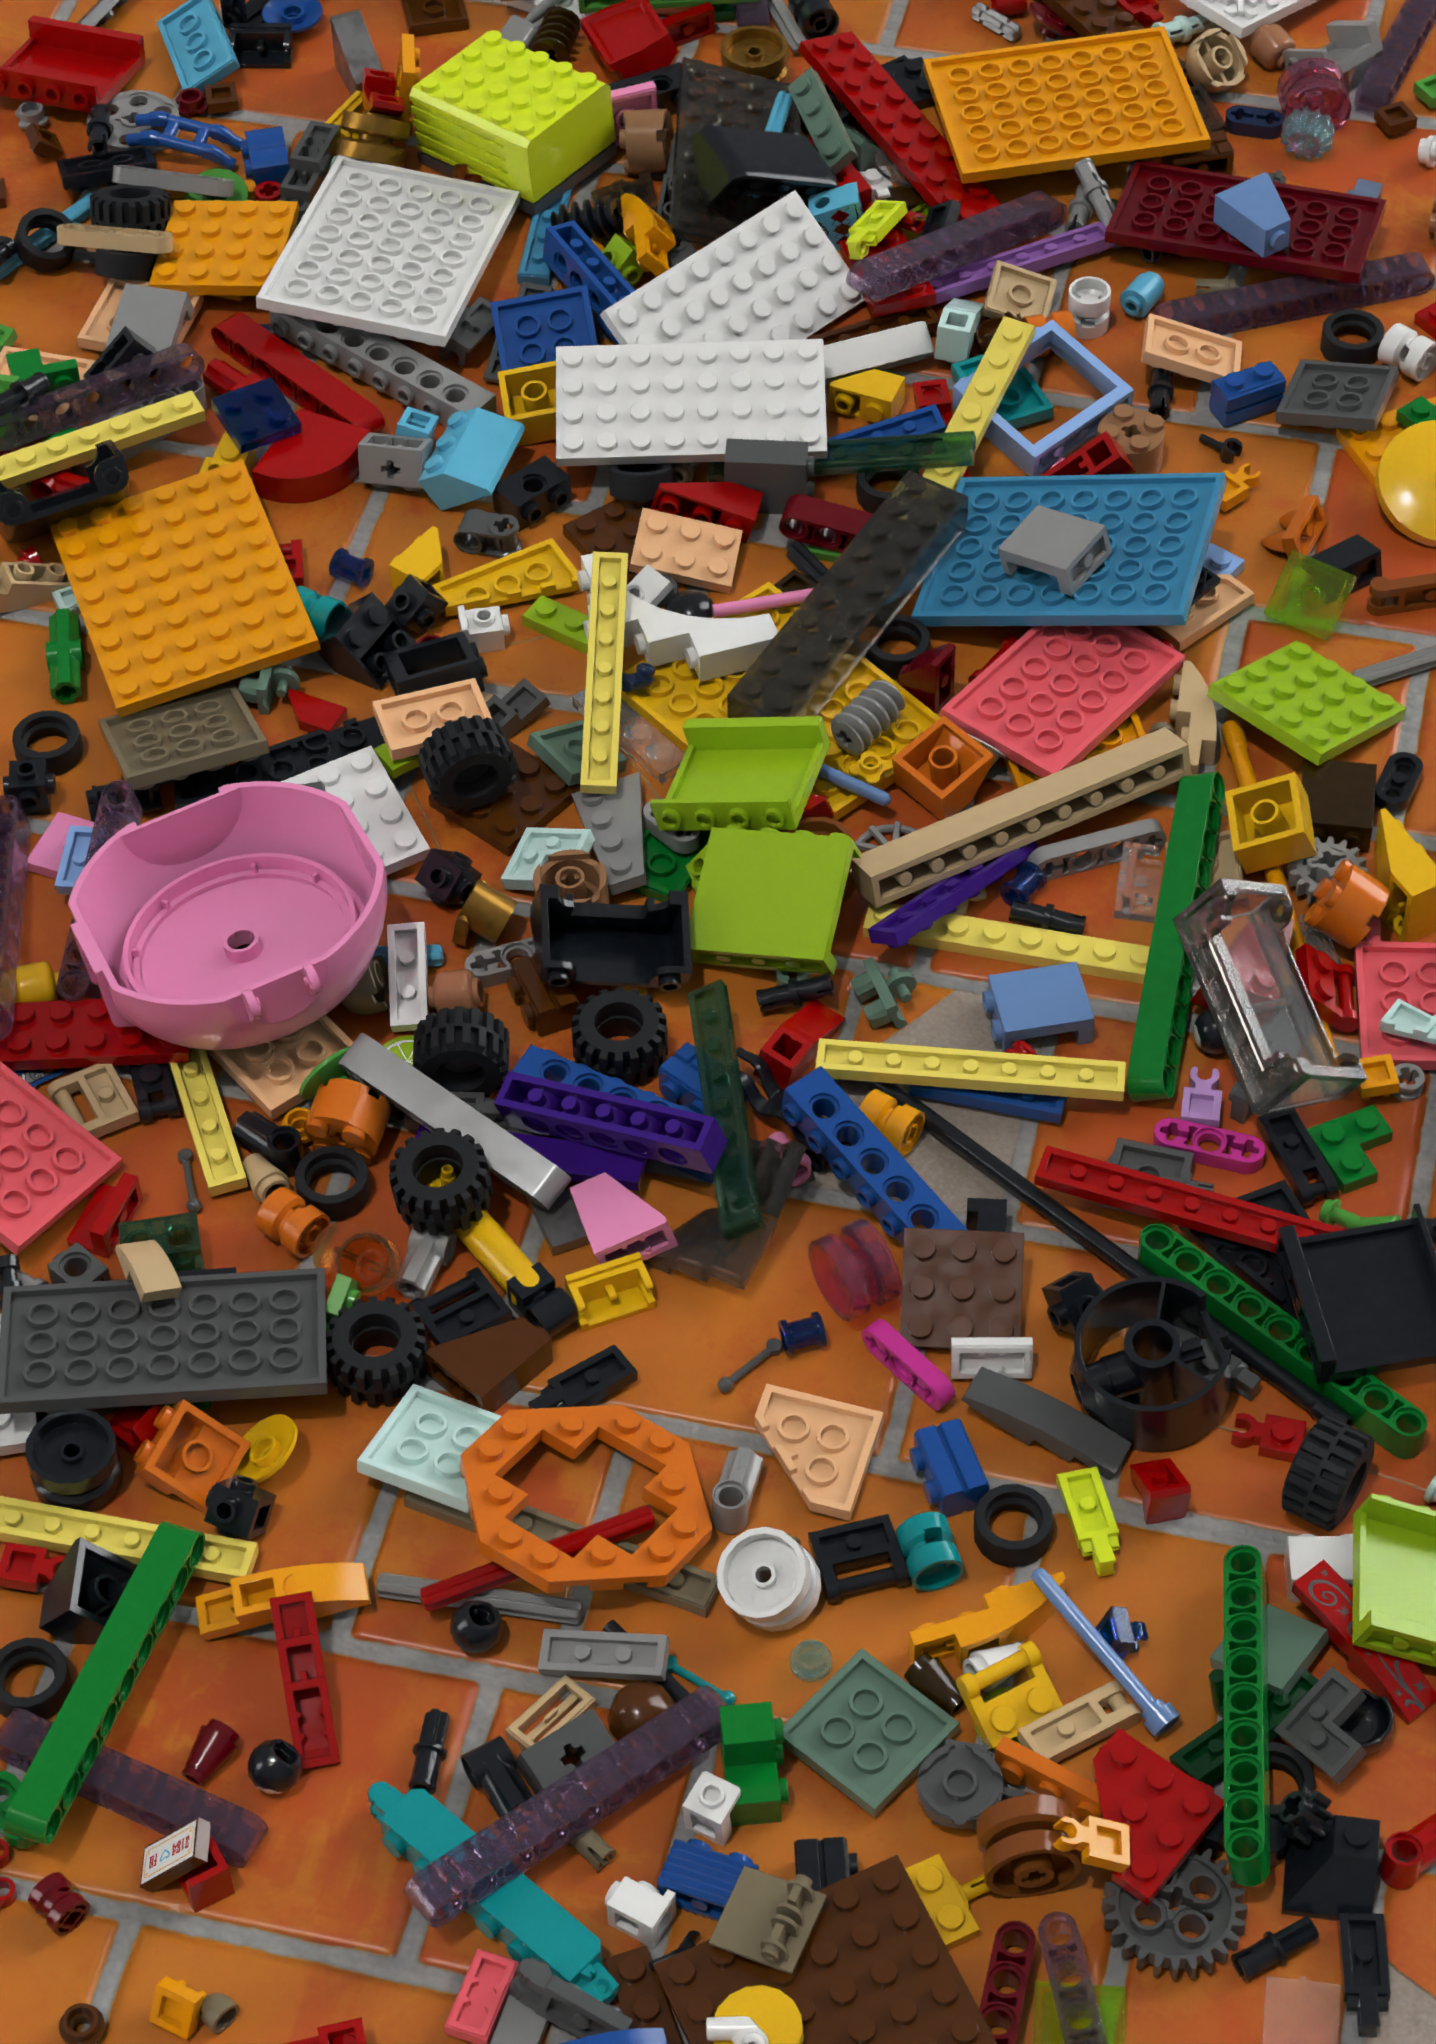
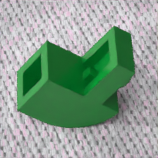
[6,348,82,408]

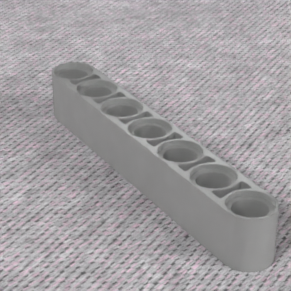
[338,1033,572,1211]

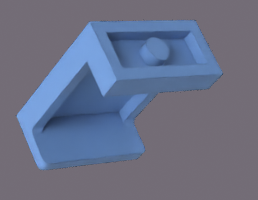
[982,962,1094,1052]

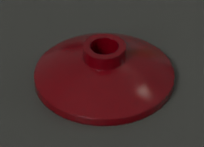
[1029,2,1081,40]

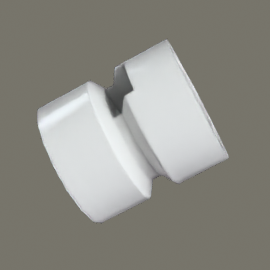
[1068,276,1111,339]
[1377,323,1436,382]

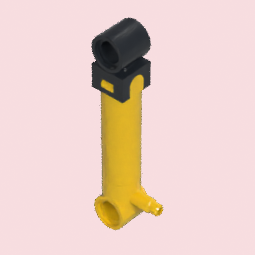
[425,1165,579,1337]

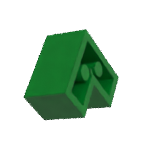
[719,1701,789,1827]

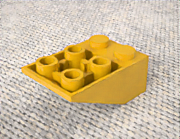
[1373,808,1436,942]

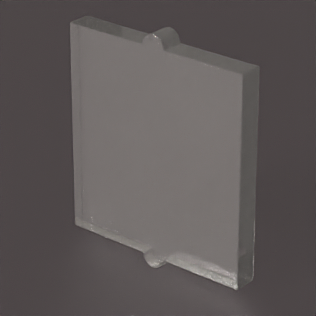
[1262,1976,1341,2044]

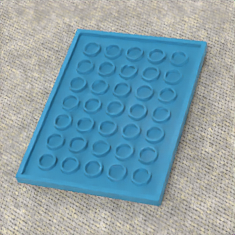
[911,472,1227,627]

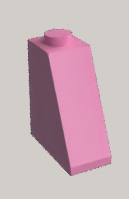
[569,1172,679,1264]

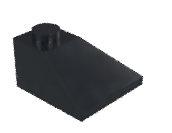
[39,1537,137,1645]
[1281,1815,1380,1921]

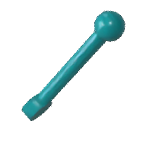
[667,1655,736,1706]

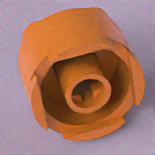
[1304,859,1390,949]
[304,1078,392,1165]

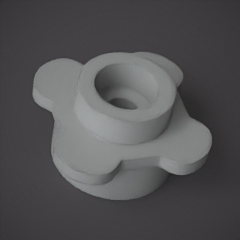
[15,101,49,129]

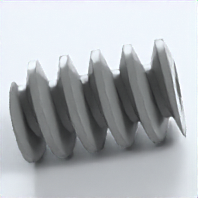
[831,680,906,756]

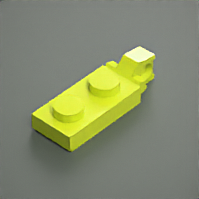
[846,200,908,260]
[1056,1466,1120,1577]

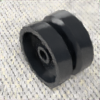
[25,1409,123,1512]

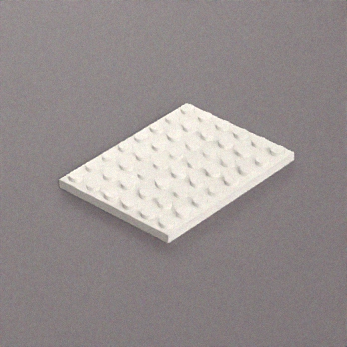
[256,155,520,347]

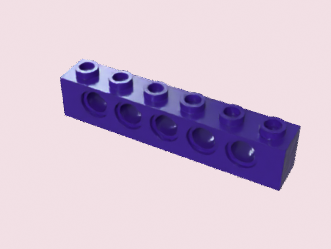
[494,1071,728,1174]

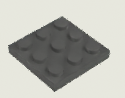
[1276,360,1399,432]

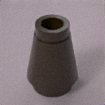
[904,1653,965,1716]

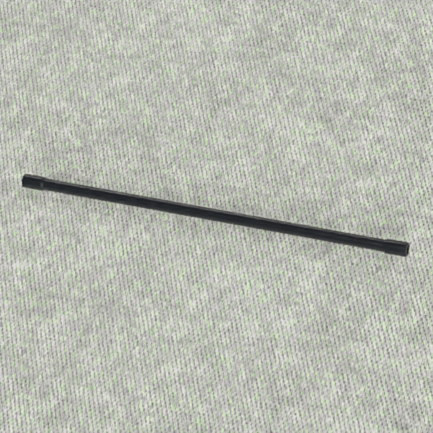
[860,1081,1354,1426]

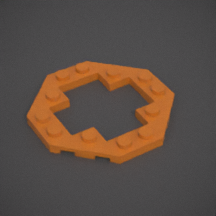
[459,1404,713,1594]

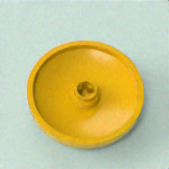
[1376,420,1436,547]

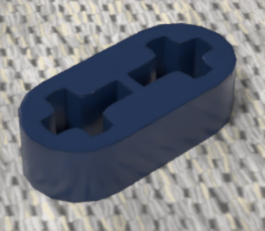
[1225,105,1284,139]

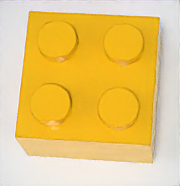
[497,361,556,447]
[1225,772,1317,874]

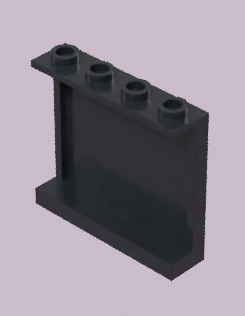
[1276,1204,1436,1384]

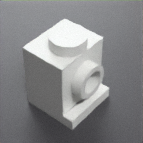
[457,605,510,653]
[604,1876,677,1949]

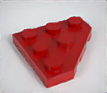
[1092,1728,1224,1906]

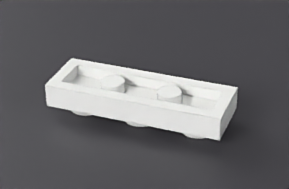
[387,922,429,1032]

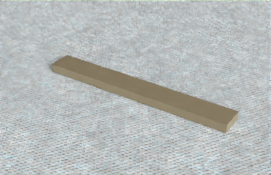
[404,1491,719,1618]

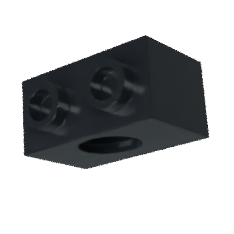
[492,455,572,532]

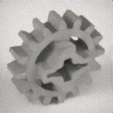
[1286,836,1368,904]

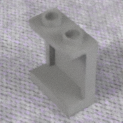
[1282,20,1384,81]
[104,283,194,376]
[998,505,1112,596]

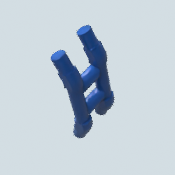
[126,111,244,170]

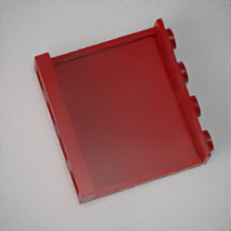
[0,15,146,113]

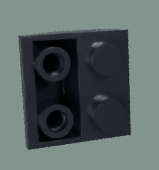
[316,592,417,690]

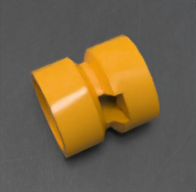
[859,1089,925,1157]

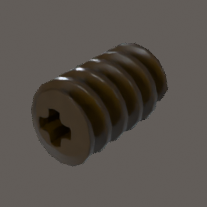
[531,6,581,63]

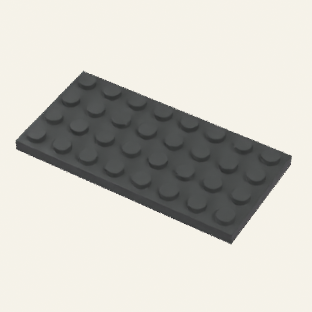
[0,1268,328,1414]

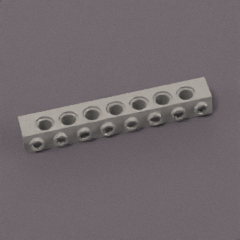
[269,311,497,427]

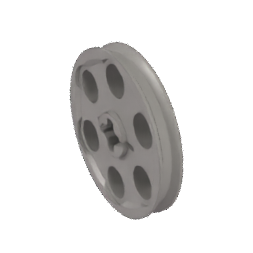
[87,90,180,154]

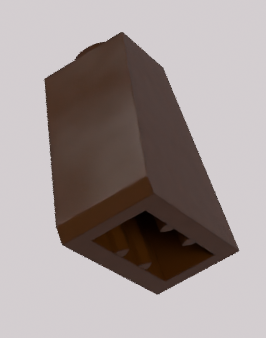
[425,1317,553,1413]

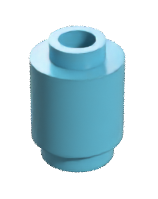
[1120,271,1165,318]

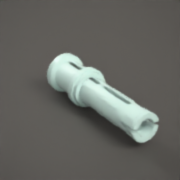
[1151,14,1220,43]

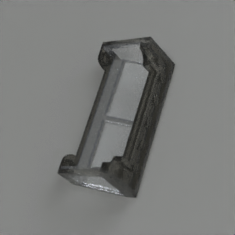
[1173,878,1368,1115]

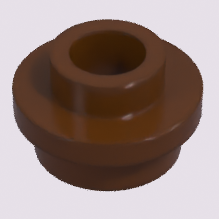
[59,2003,105,2044]

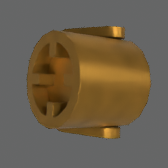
[452,879,517,947]

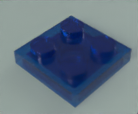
[211,377,302,454]

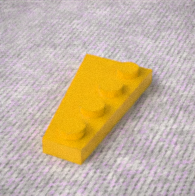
[432,538,580,617]

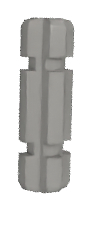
[971,2,1022,42]

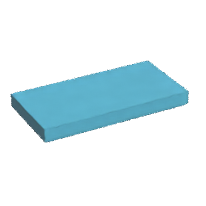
[157,0,240,92]

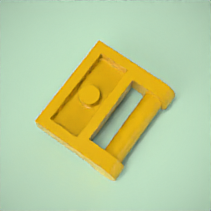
[956,1640,1063,1749]

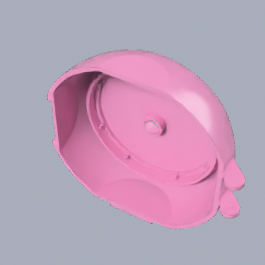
[68,781,387,1050]

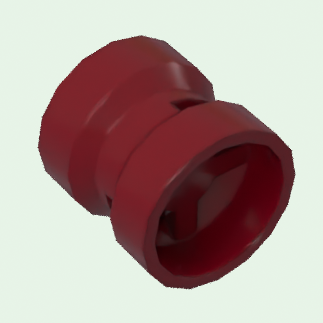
[28,1872,90,1936]

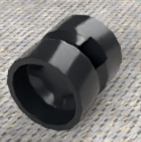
[788,0,839,39]

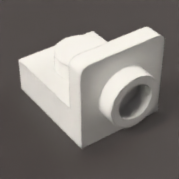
[682,1771,741,1847]

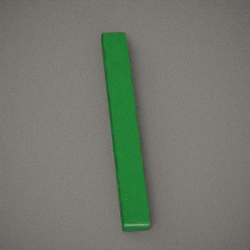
[1137,1223,1428,1459]
[4,1521,205,1845]
[1223,1544,1270,1887]

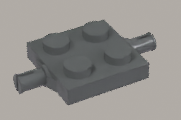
[1100,1138,1215,1217]

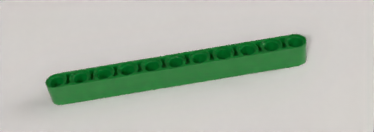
[1126,771,1225,1102]

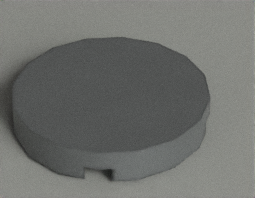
[916,1744,1004,1829]

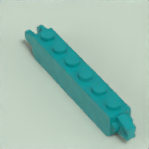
[367,1780,620,2005]

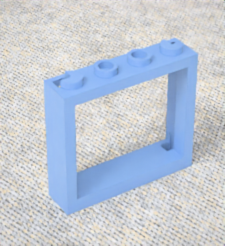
[952,320,1134,476]

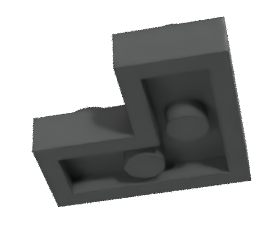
[1274,1667,1367,1785]

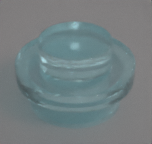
[790,1640,832,1682]

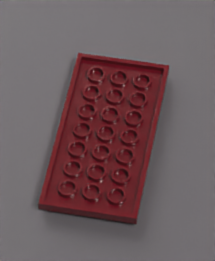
[1105,160,1387,284]

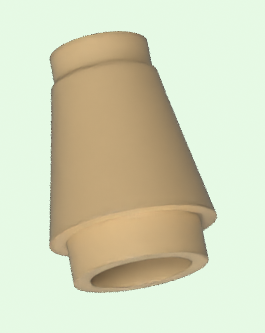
[242,1153,290,1203]

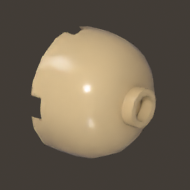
[1185,28,1248,93]

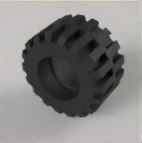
[90,184,171,231]
[418,715,518,812]
[571,987,668,1086]
[413,1006,509,1098]
[389,1128,493,1236]
[326,1296,428,1407]
[1282,1415,1374,1531]

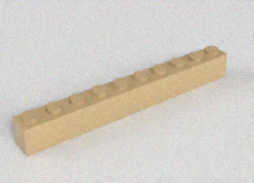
[851,727,1192,908]

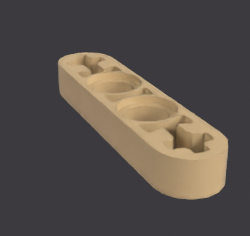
[56,223,174,254]

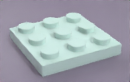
[357,1384,502,1513]

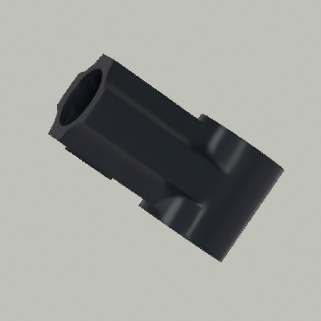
[232,1111,305,1177]
[460,1736,536,1826]

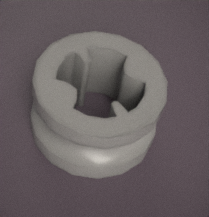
[1392,1063,1425,1102]

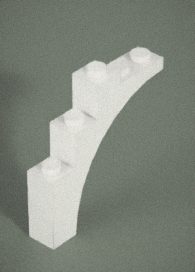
[577,553,781,682]

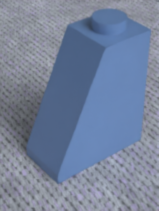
[1213,172,1291,258]

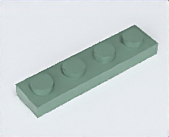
[787,67,858,175]

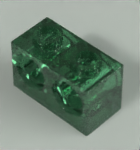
[118,1211,205,1279]

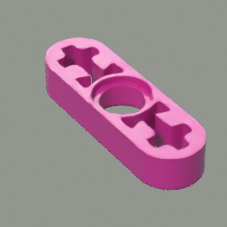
[1153,1118,1265,1174]
[861,1319,956,1411]

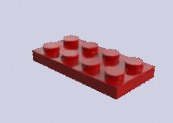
[839,229,937,317]

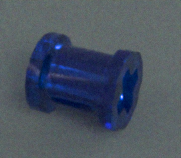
[329,548,375,588]
[1000,861,1047,907]
[778,1311,827,1356]

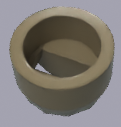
[200,1993,240,2034]

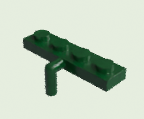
[1169,1669,1319,1785]

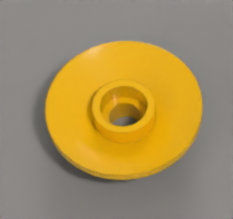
[232,1414,298,1484]

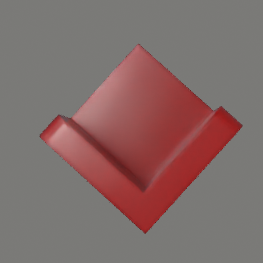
[177,1835,235,1913]

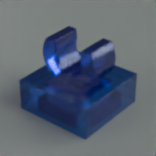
[1095,1606,1148,1665]

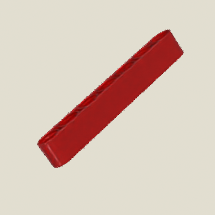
[211,312,386,433]

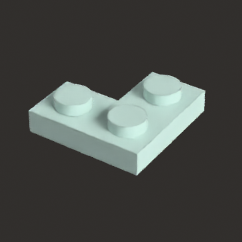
[500,827,595,890]

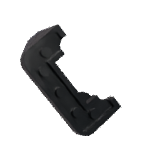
[690,123,839,209]
[0,439,129,544]
[530,884,692,992]

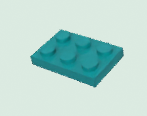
[951,354,1054,429]

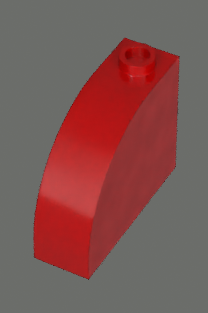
[251,408,370,504]

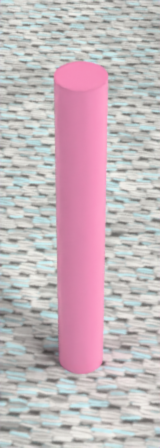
[712,588,817,618]

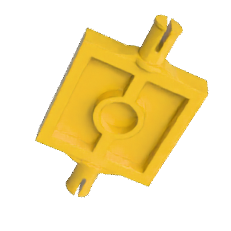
[905,1854,990,1950]

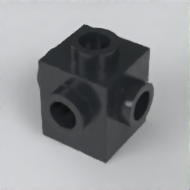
[385,574,449,635]
[3,758,56,817]
[414,848,482,906]
[1041,1271,1103,1334]
[204,1475,277,1540]

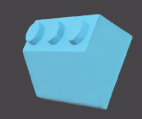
[418,407,526,511]

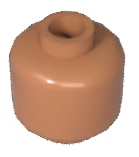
[1250,24,1296,70]
[427,969,485,1013]

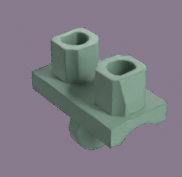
[239,664,300,715]
[850,956,917,1029]

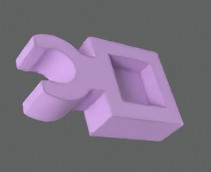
[1180,1067,1222,1128]

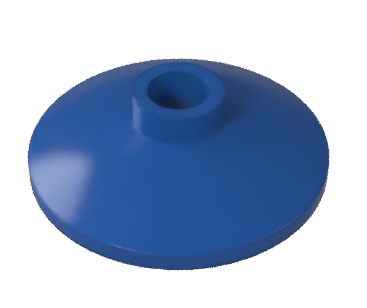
[262,0,323,33]

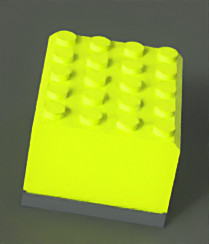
[409,30,617,216]

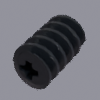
[550,195,622,239]

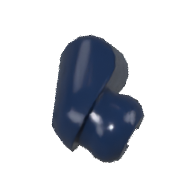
[622,663,655,693]

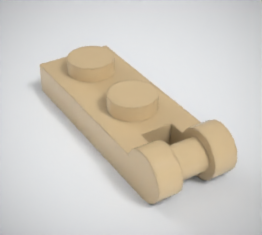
[1017,1681,1142,1763]

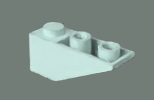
[934,298,984,363]

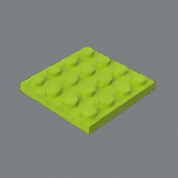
[1207,640,1407,766]

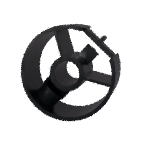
[1069,1276,1231,1452]

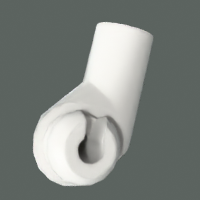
[706,2016,769,2044]

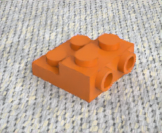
[133,1399,251,1514]

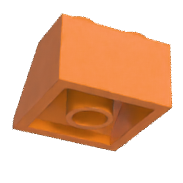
[892,715,995,820]

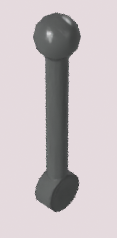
[177,1148,201,1213]
[717,1338,782,1393]

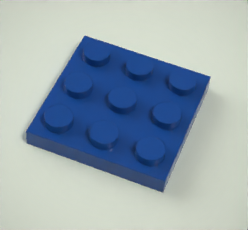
[490,285,598,371]

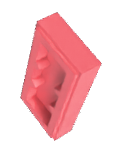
[444,1948,519,2044]

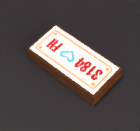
[140,1817,211,1892]

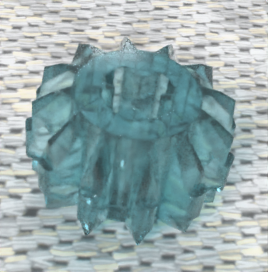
[1281,106,1335,161]

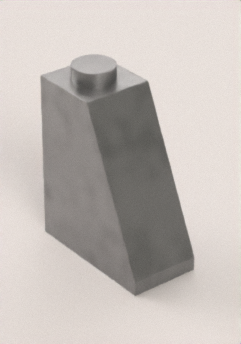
[330,10,383,95]

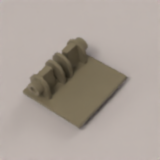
[708,1866,827,1975]

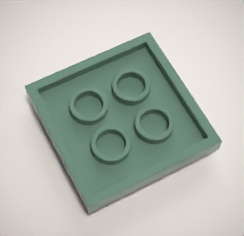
[783,1648,960,1818]

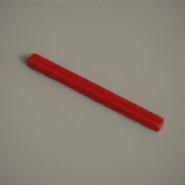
[420,1505,655,1612]

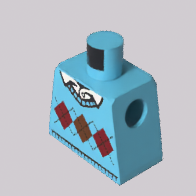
[808,182,863,251]

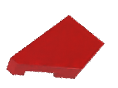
[287,688,348,733]

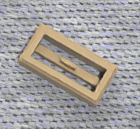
[505,1674,597,1751]

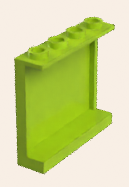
[650,716,830,831]
[689,825,861,976]
[1352,1493,1436,1667]

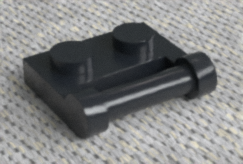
[407,1267,512,1345]
[808,1514,910,1604]

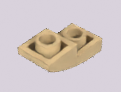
[115,1240,182,1303]

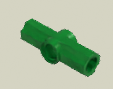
[46,608,85,704]

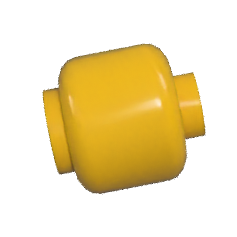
[8,961,65,1003]

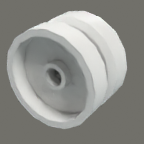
[716,1527,822,1632]

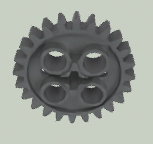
[1101,1847,1248,1980]

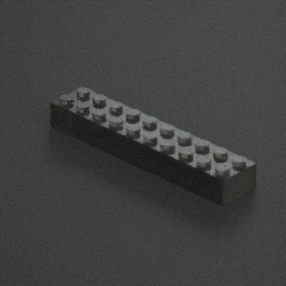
[727,471,969,718]

